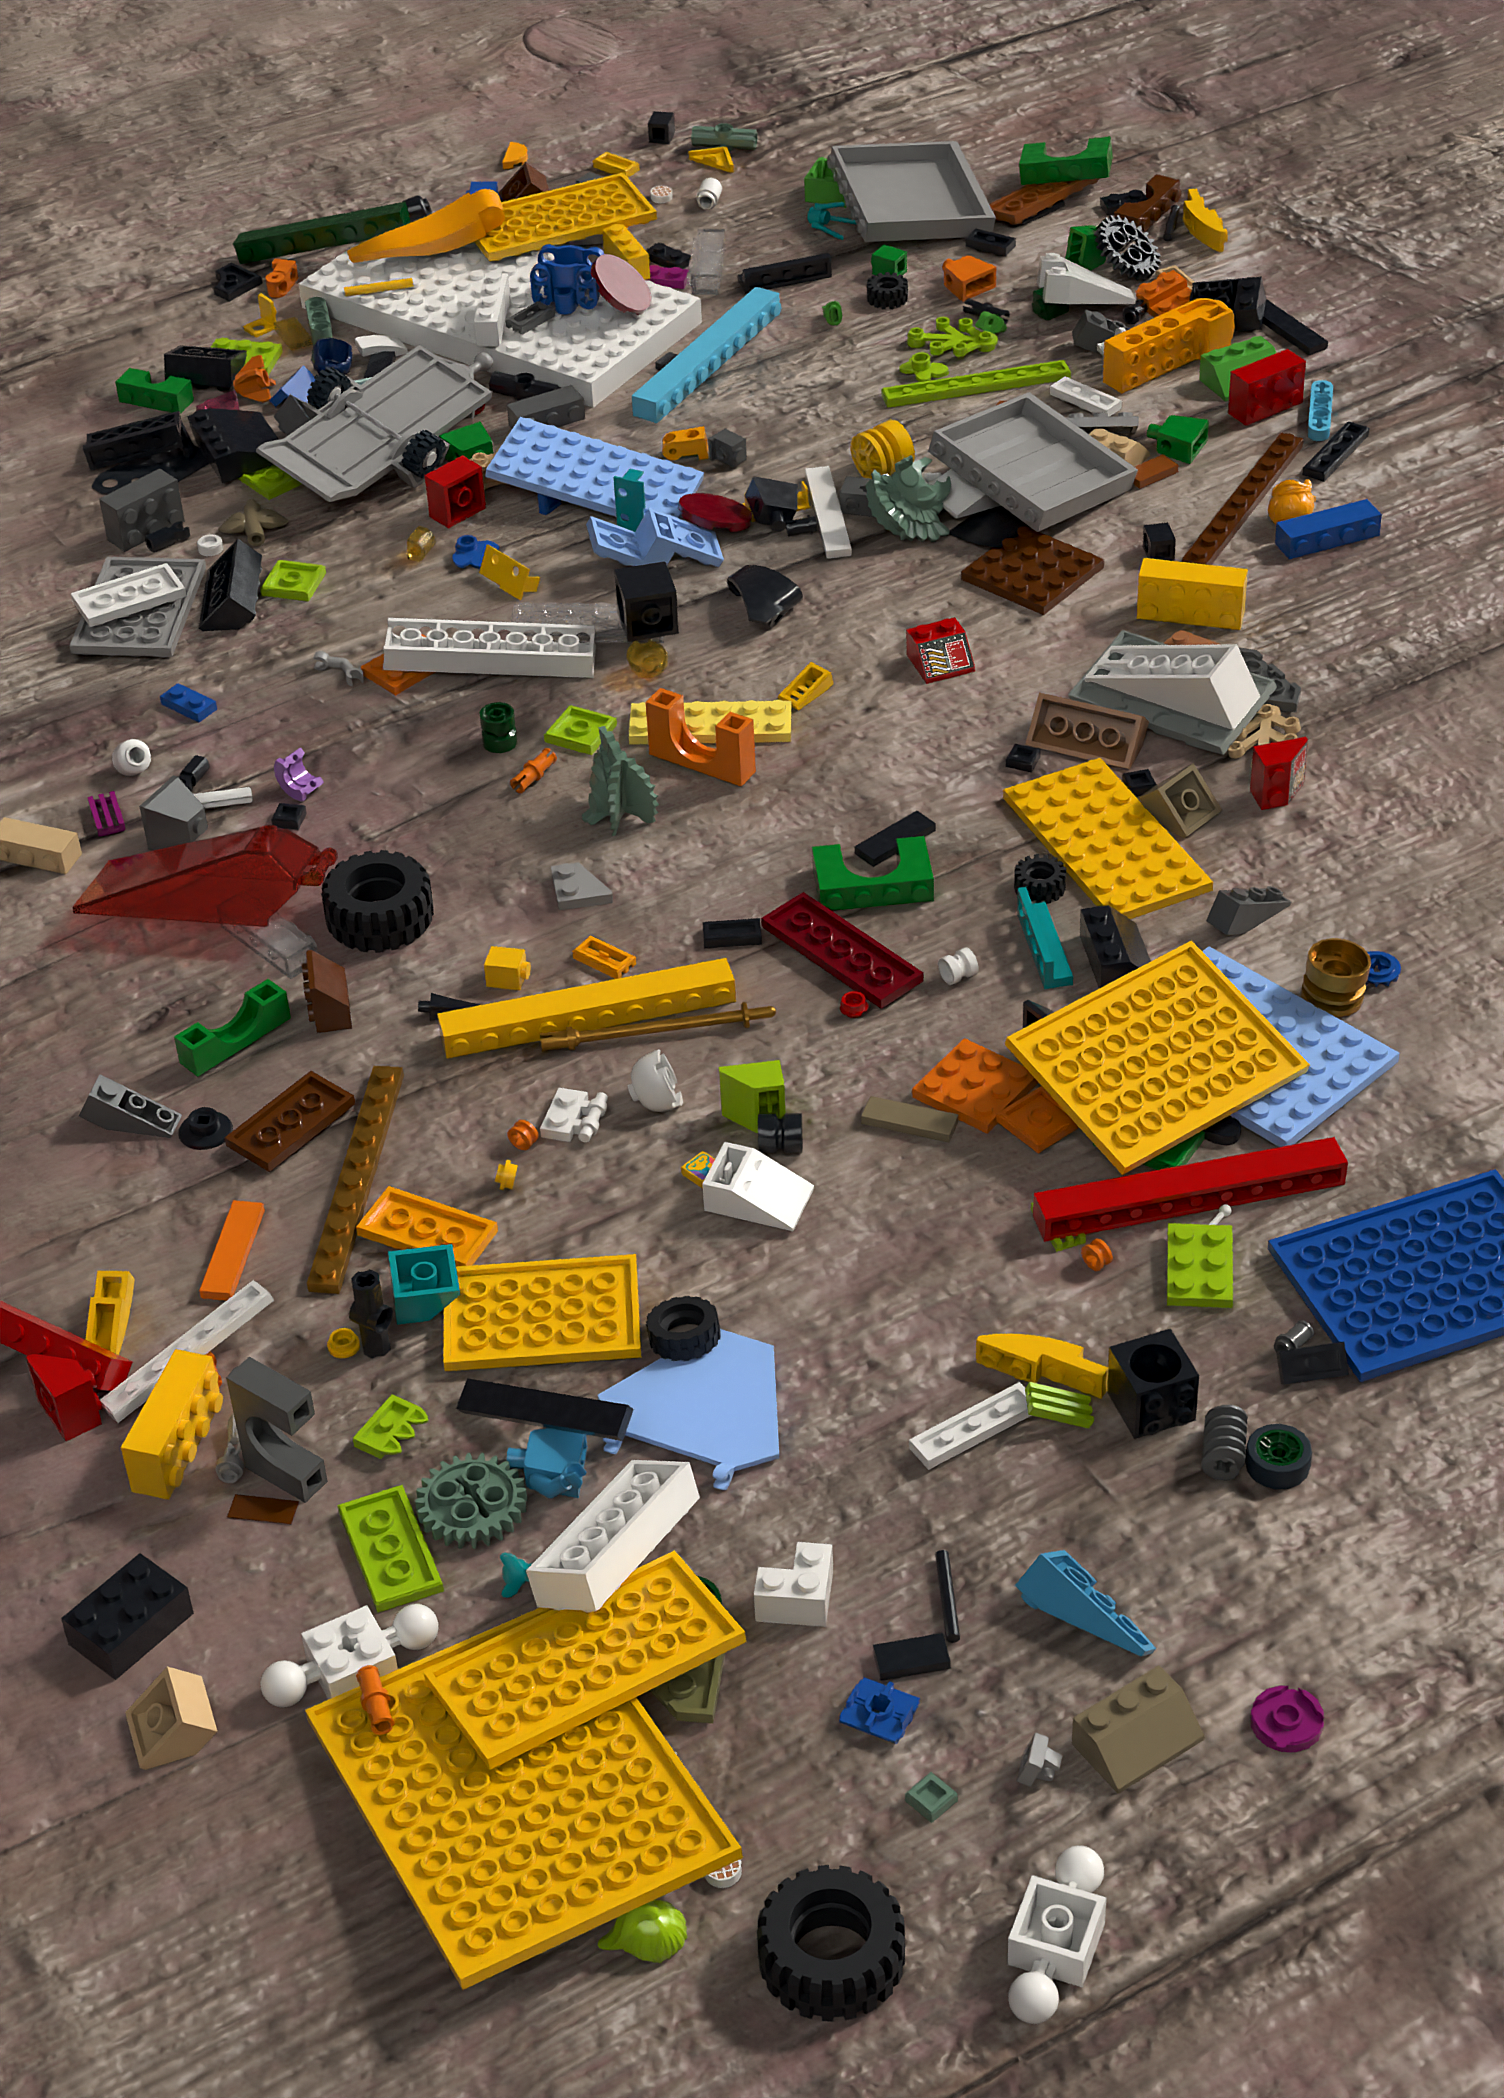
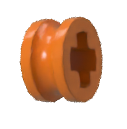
[507,1119,539,1151]
[1081,1238,1113,1271]

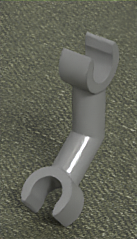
[313,651,364,686]

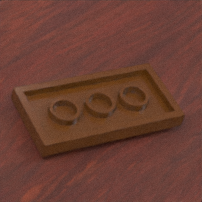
[224,1071,355,1172]

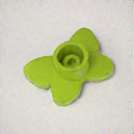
[899,352,949,382]

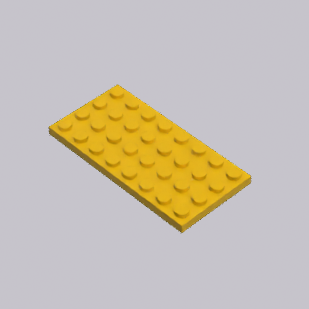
[475,173,657,261]
[1003,758,1213,919]
[423,1550,747,1770]

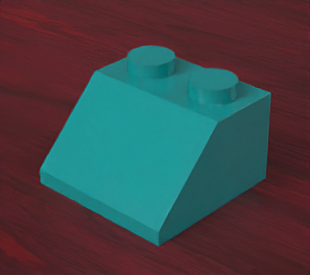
[388,1244,460,1325]

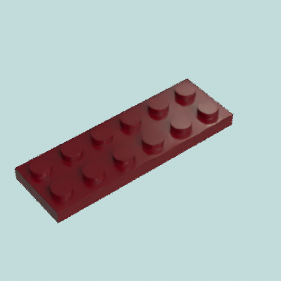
[761,892,924,1009]

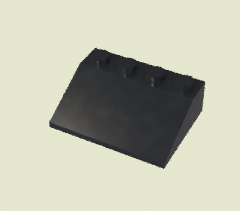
[187,408,279,484]

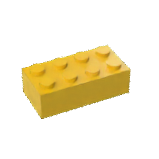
[1137,558,1248,630]
[121,1349,223,1500]

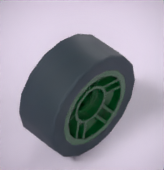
[1245,1424,1312,1489]

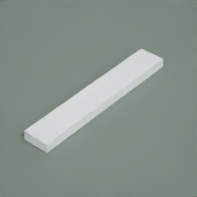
[805,466,852,559]
[100,1280,274,1423]

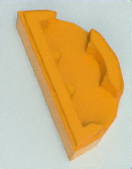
[502,142,528,169]

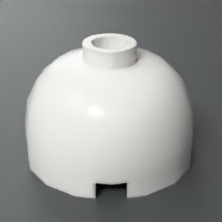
[628,1049,683,1112]

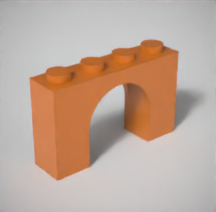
[645,688,756,787]

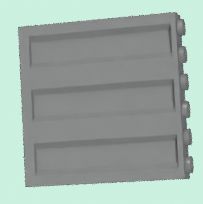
[928,392,1138,532]

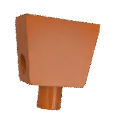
[942,256,996,302]

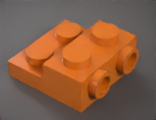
[1135,270,1191,318]

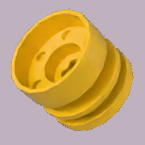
[850,419,915,479]

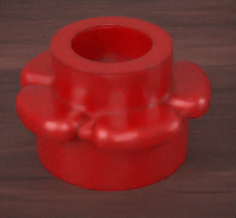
[839,991,869,1018]

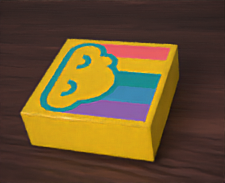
[681,1151,715,1189]

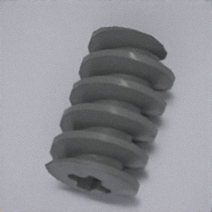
[1201,1405,1248,1481]

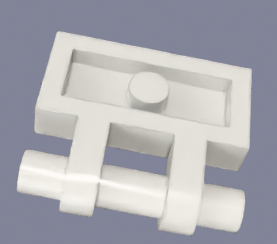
[540,1088,608,1142]

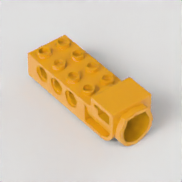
[1103,298,1235,394]

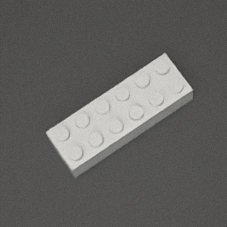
[526,1460,700,1612]

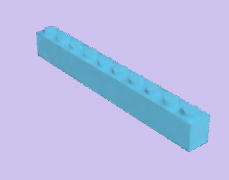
[632,287,781,423]

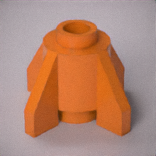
[233,355,276,403]

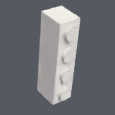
[474,272,510,347]

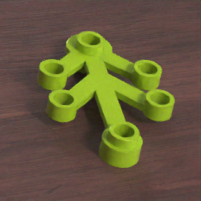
[907,317,998,357]

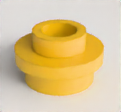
[495,1159,518,1191]
[327,1328,360,1359]

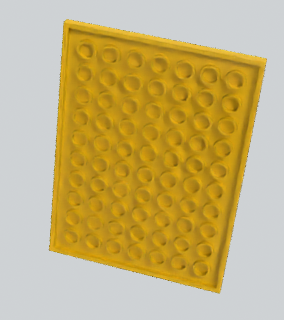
[305,1608,743,1990]

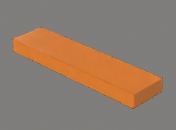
[199,1200,265,1301]

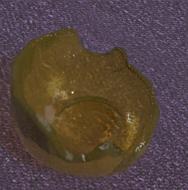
[626,639,668,678]

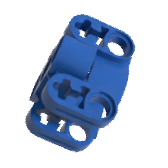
[530,244,605,315]

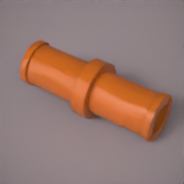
[510,748,557,793]
[356,1665,395,1735]

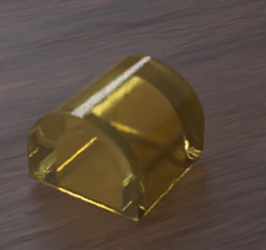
[407,526,436,562]

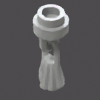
[216,1413,244,1483]

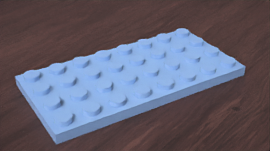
[485,417,704,520]

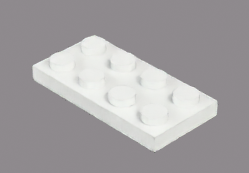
[71,563,187,627]

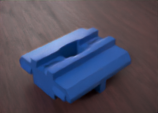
[839,1677,920,1744]

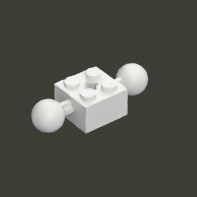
[261,1604,439,1707]
[1008,1846,1106,2024]

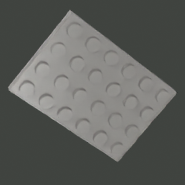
[69,557,206,658]

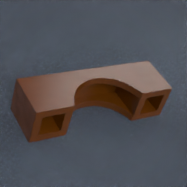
[1114,174,1182,233]

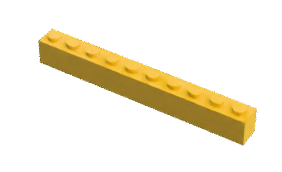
[437,958,736,1059]

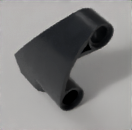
[727,565,803,627]

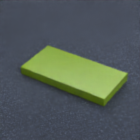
[337,1485,444,1613]

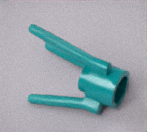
[807,202,856,240]

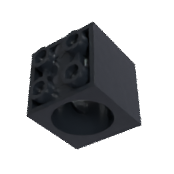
[614,561,679,642]
[1107,1329,1199,1439]

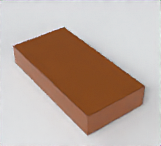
[1133,454,1179,489]

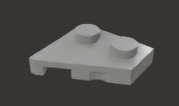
[551,862,613,910]

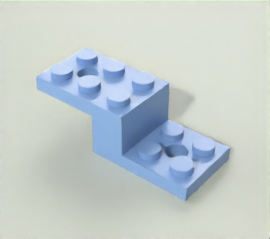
[586,508,724,567]

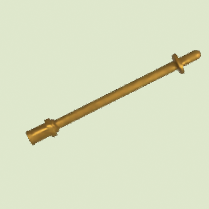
[540,1002,776,1052]

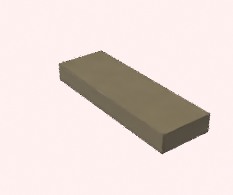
[861,1096,958,1143]

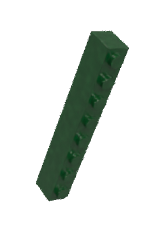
[233,202,411,264]

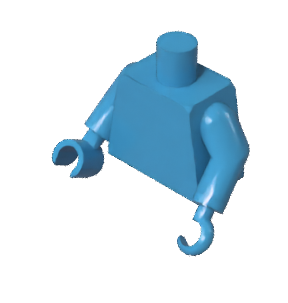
[507,1428,588,1499]

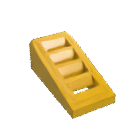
[777,662,834,711]

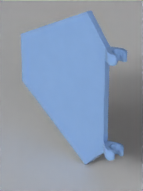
[598,1329,779,1491]

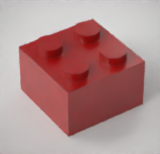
[424,455,486,529]

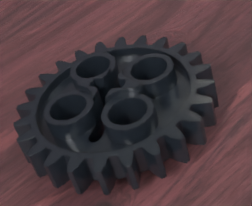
[1094,215,1161,281]

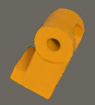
[662,426,709,460]

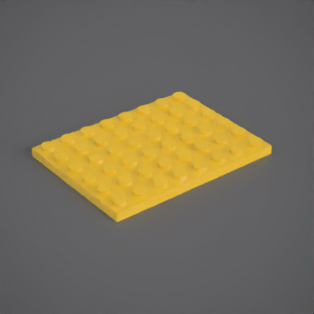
[1005,940,1310,1175]

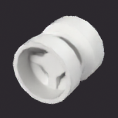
[938,947,979,985]

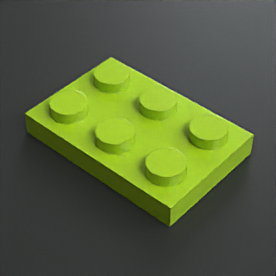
[210,338,283,375]
[1167,1223,1233,1308]

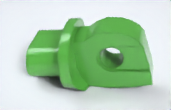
[822,301,842,326]
[975,311,1007,334]

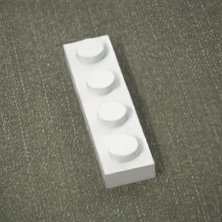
[909,1382,1032,1470]

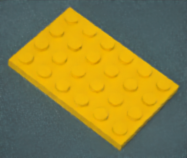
[443,1254,642,1371]

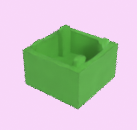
[804,157,847,208]

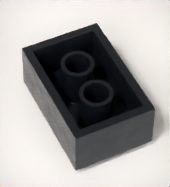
[61,1553,194,1680]

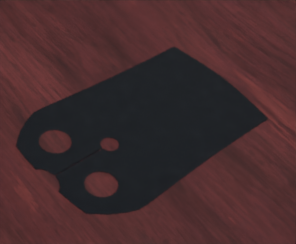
[92,445,210,494]
[949,506,1031,548]

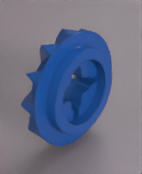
[1365,951,1401,987]

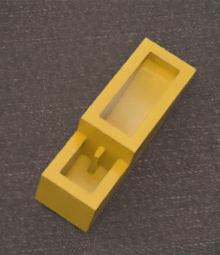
[85,1270,135,1355]

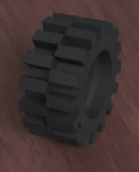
[867,272,908,309]
[1014,854,1066,904]

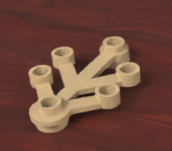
[1228,704,1301,768]

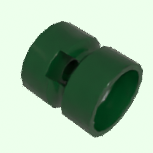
[479,702,517,754]

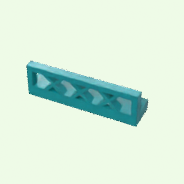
[1017,887,1073,989]

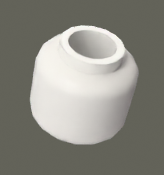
[112,739,151,776]

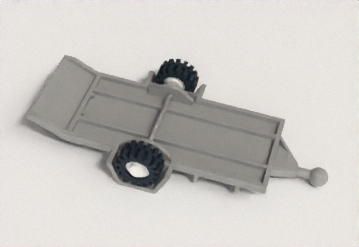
[256,345,493,502]

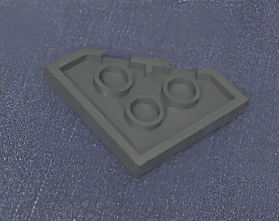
[1239,648,1301,712]

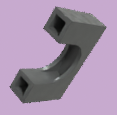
[226,1356,328,1503]

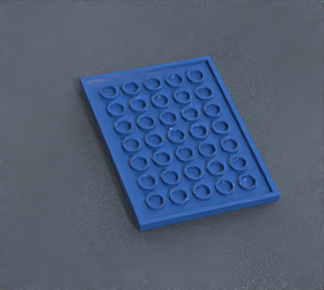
[1268,1169,1504,1382]

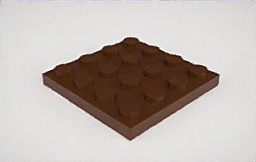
[961,526,1104,615]

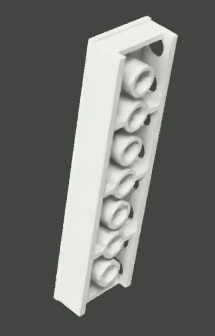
[383,618,596,678]

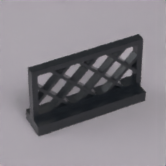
[83,411,184,471]

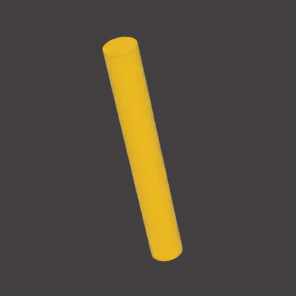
[344,278,413,297]

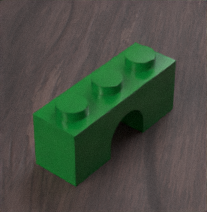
[115,368,194,414]

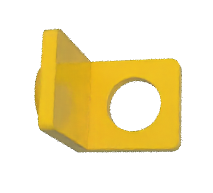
[243,293,277,337]

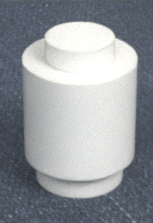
[696,178,722,210]

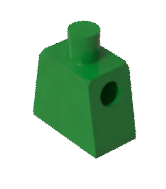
[1065,225,1106,271]
[1147,415,1209,464]
[439,421,493,462]

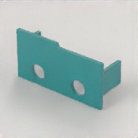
[613,468,646,532]

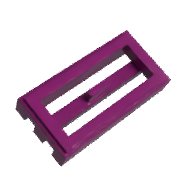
[87,791,126,837]

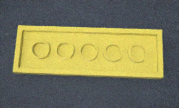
[629,700,792,745]

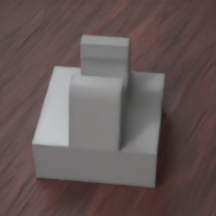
[1017,1733,1062,1787]

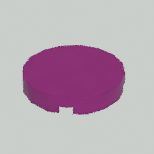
[1250,1685,1324,1753]

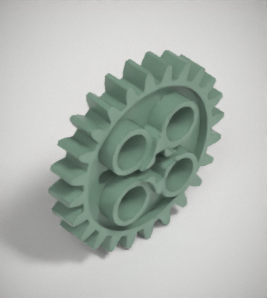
[415,1453,527,1549]

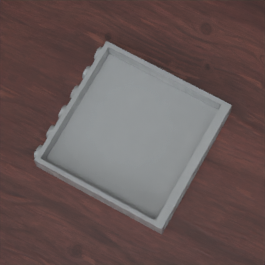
[827,141,996,242]

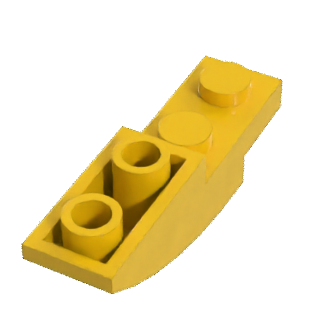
[1183,188,1228,252]
[976,1334,1108,1399]

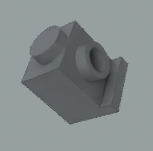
[708,428,747,467]

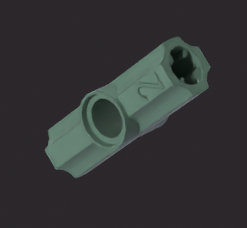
[691,123,758,151]

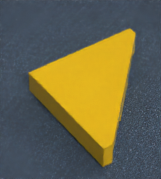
[688,146,734,173]

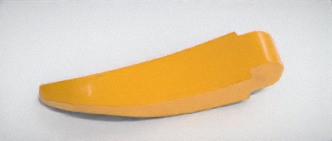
[347,189,505,263]

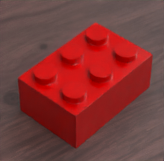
[1228,349,1306,426]

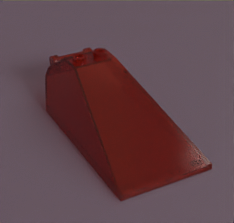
[73,825,338,927]

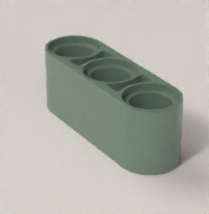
[305,297,333,346]

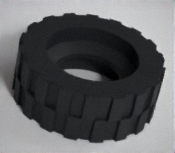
[646,1296,721,1361]

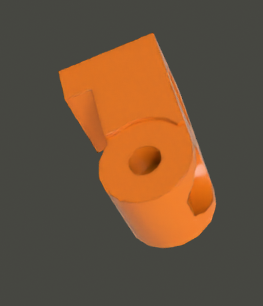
[265,258,298,298]

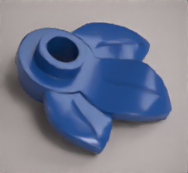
[452,535,500,569]

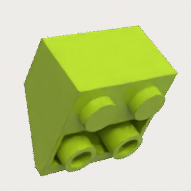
[719,1060,786,1133]

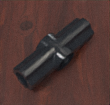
[489,371,561,401]
[349,1269,393,1359]

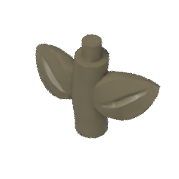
[218,499,288,546]

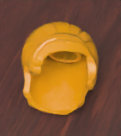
[1268,479,1316,525]

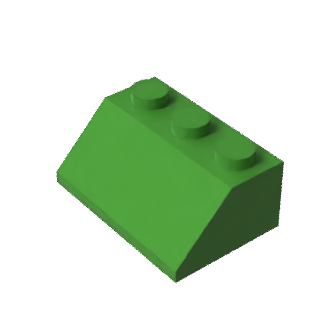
[1199,336,1276,402]

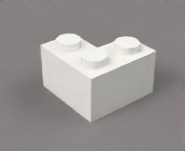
[754,1542,833,1627]

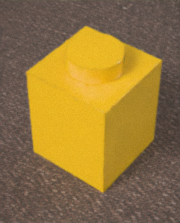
[484,946,531,990]

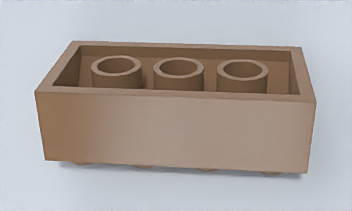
[1025,692,1149,770]

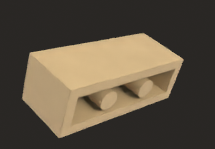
[0,817,82,874]

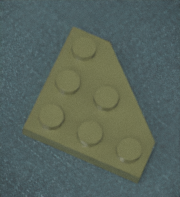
[649,1652,726,1724]

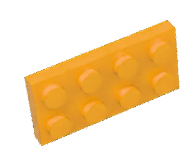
[356,1186,498,1267]

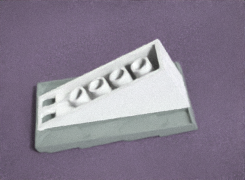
[1068,630,1277,755]

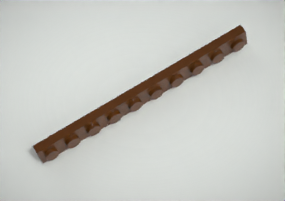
[1182,433,1304,565]

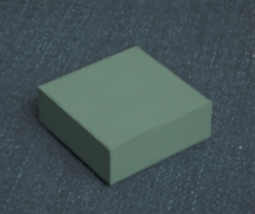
[905,1772,958,1823]

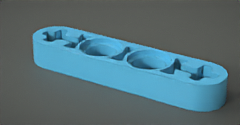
[1307,380,1333,441]

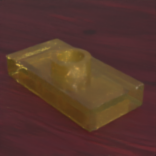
[274,317,313,351]

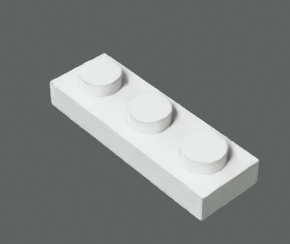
[1050,376,1122,417]

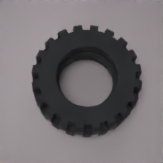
[321,850,434,953]
[756,1865,905,2022]

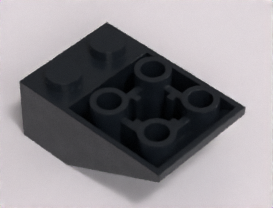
[1190,276,1266,332]

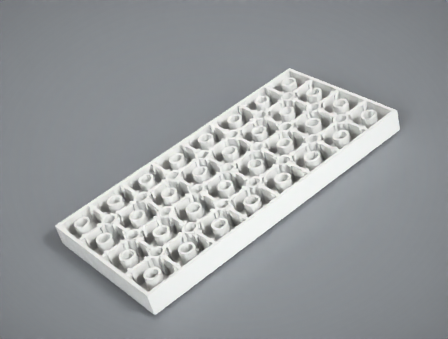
[299,212,702,408]

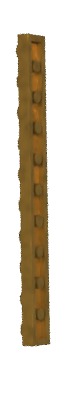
[307,1066,404,1294]

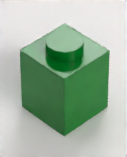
[871,245,907,276]

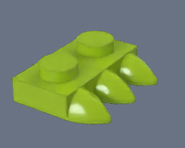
[353,1394,429,1459]

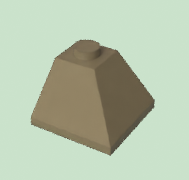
[1139,763,1222,838]

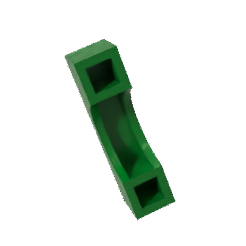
[174,979,291,1077]

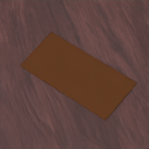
[227,1494,299,1524]

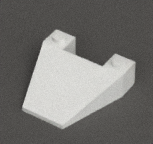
[1037,253,1136,304]

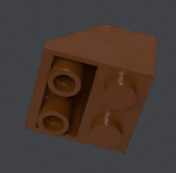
[301,950,352,1033]

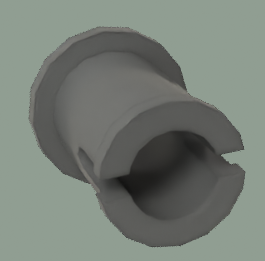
[1274,1320,1314,1352]

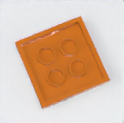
[912,1038,1039,1134]

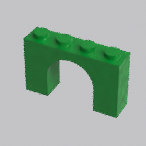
[1019,136,1113,185]
[812,836,934,911]

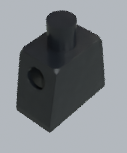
[745,476,798,532]

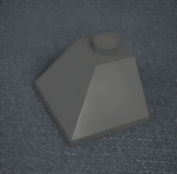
[139,775,208,851]

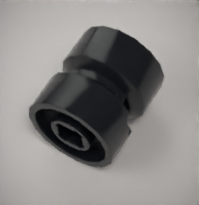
[758,1113,803,1153]

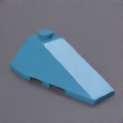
[1015,1550,1156,1656]

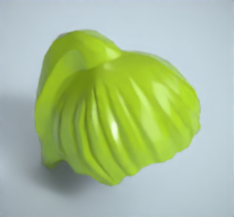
[598,1899,687,1963]

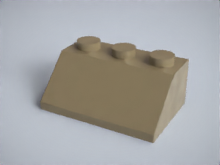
[1072,1665,1204,1794]

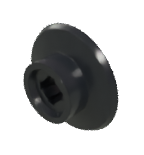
[178,1107,233,1150]

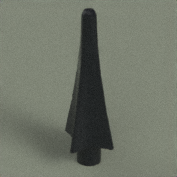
[418,993,483,1021]

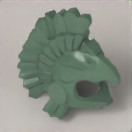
[865,455,951,542]
[582,726,659,836]

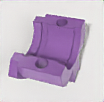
[274,747,324,801]

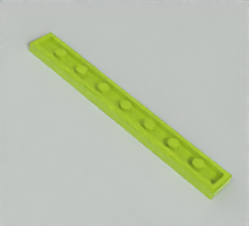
[881,360,1071,408]

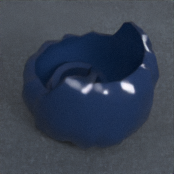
[311,337,352,375]

